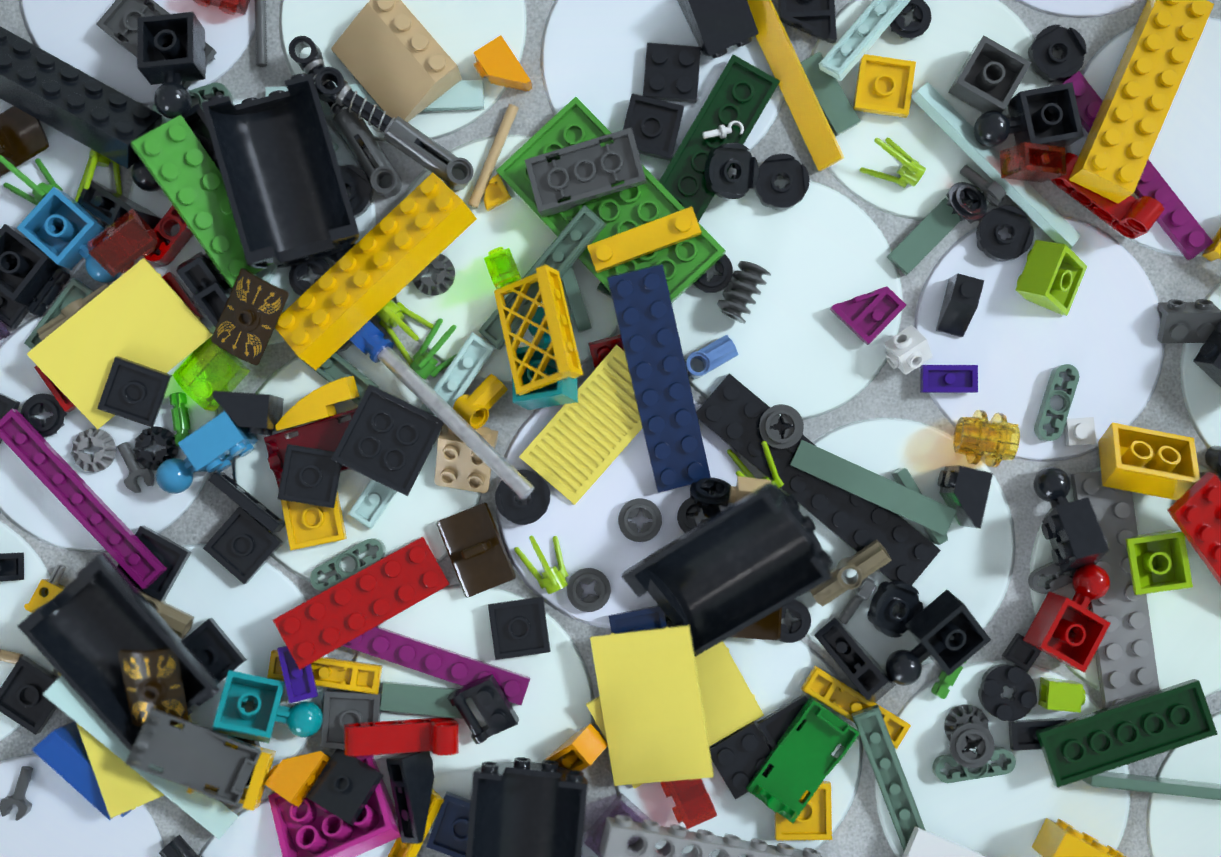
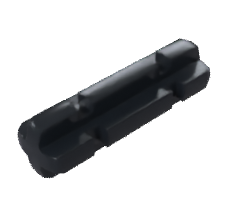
[27,267,71,317]

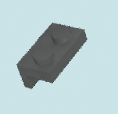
[1157,299,1221,343]

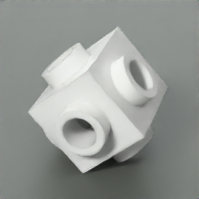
[884,325,933,375]

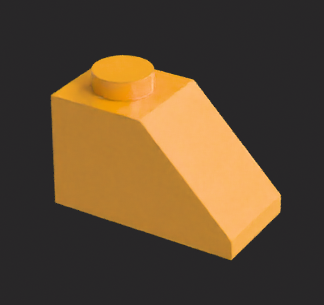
[473,35,532,91]
[545,723,608,771]
[265,751,330,807]

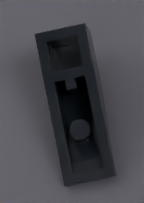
[77,180,162,241]
[814,617,896,703]
[386,751,434,844]

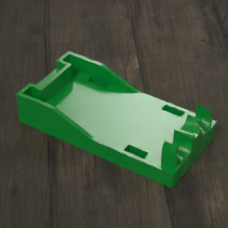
[746,696,860,823]

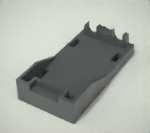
[96,0,217,90]
[525,127,647,218]
[125,707,262,806]

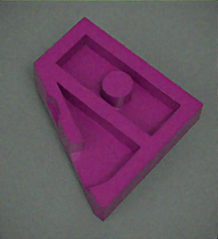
[829,286,907,345]

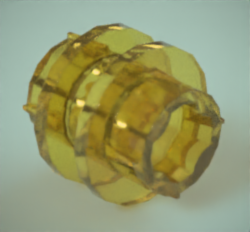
[953,410,1020,468]

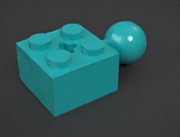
[512,307,578,410]
[213,670,323,743]

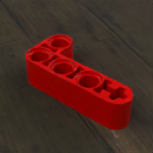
[1049,153,1164,239]
[141,205,193,266]
[344,717,459,756]

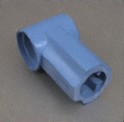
[685,334,739,379]

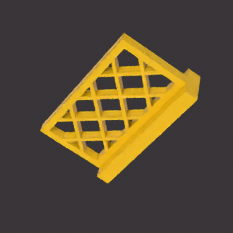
[494,265,583,395]

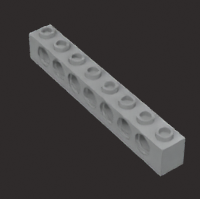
[599,815,822,857]

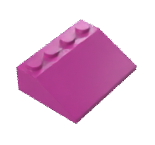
[268,755,401,857]

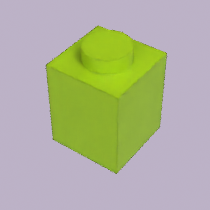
[1038,677,1086,713]

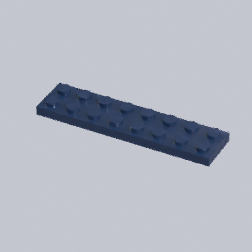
[607,264,711,493]

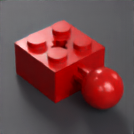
[1023,564,1111,673]

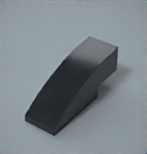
[176,252,230,328]

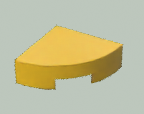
[484,174,511,211]

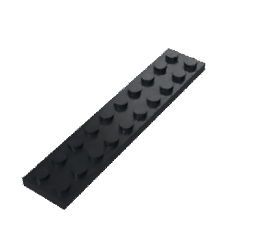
[696,373,941,586]

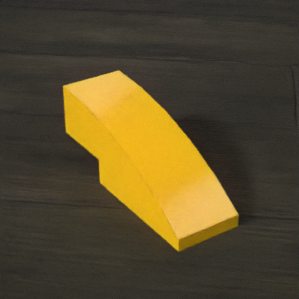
[275,376,360,431]

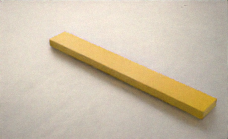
[747,0,845,171]

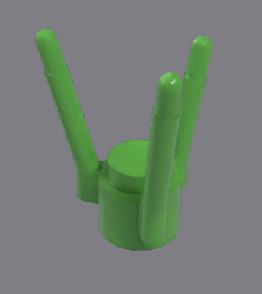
[0,155,63,206]
[410,318,458,380]

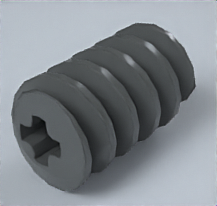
[717,261,771,324]

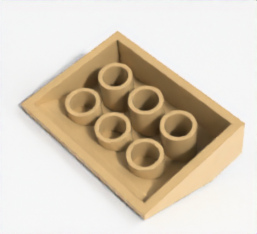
[331,0,462,122]

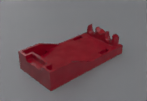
[264,408,357,488]

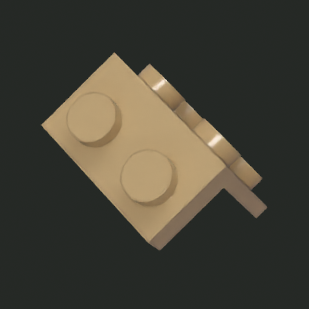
[434,424,499,493]

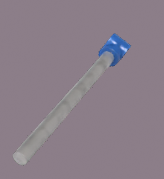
[349,320,534,500]

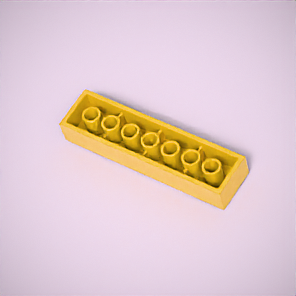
[1069,0,1214,204]
[275,172,477,370]

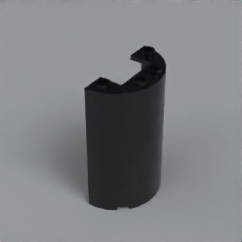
[201,73,360,269]
[621,483,833,657]
[17,553,220,751]
[466,757,588,857]

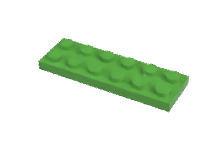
[131,115,273,289]

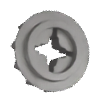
[70,428,116,472]

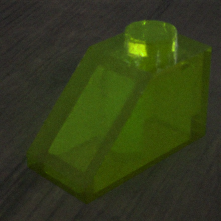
[484,247,522,290]

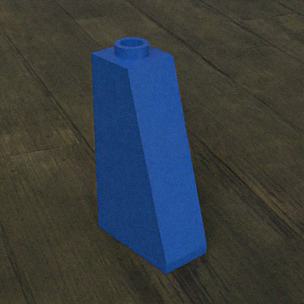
[32,721,132,820]

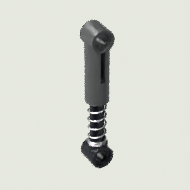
[289,36,402,197]
[315,67,474,191]

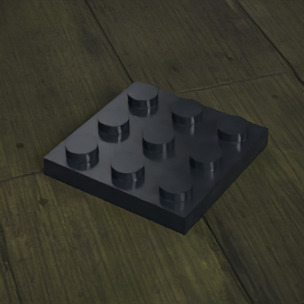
[331,384,444,497]

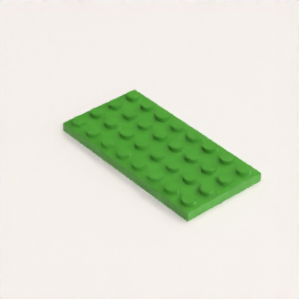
[496,96,726,303]

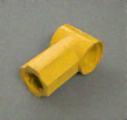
[453,374,508,429]

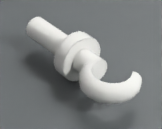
[703,121,744,139]

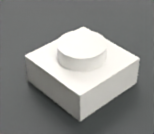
[1064,417,1096,446]

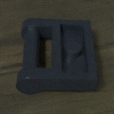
[448,674,519,744]

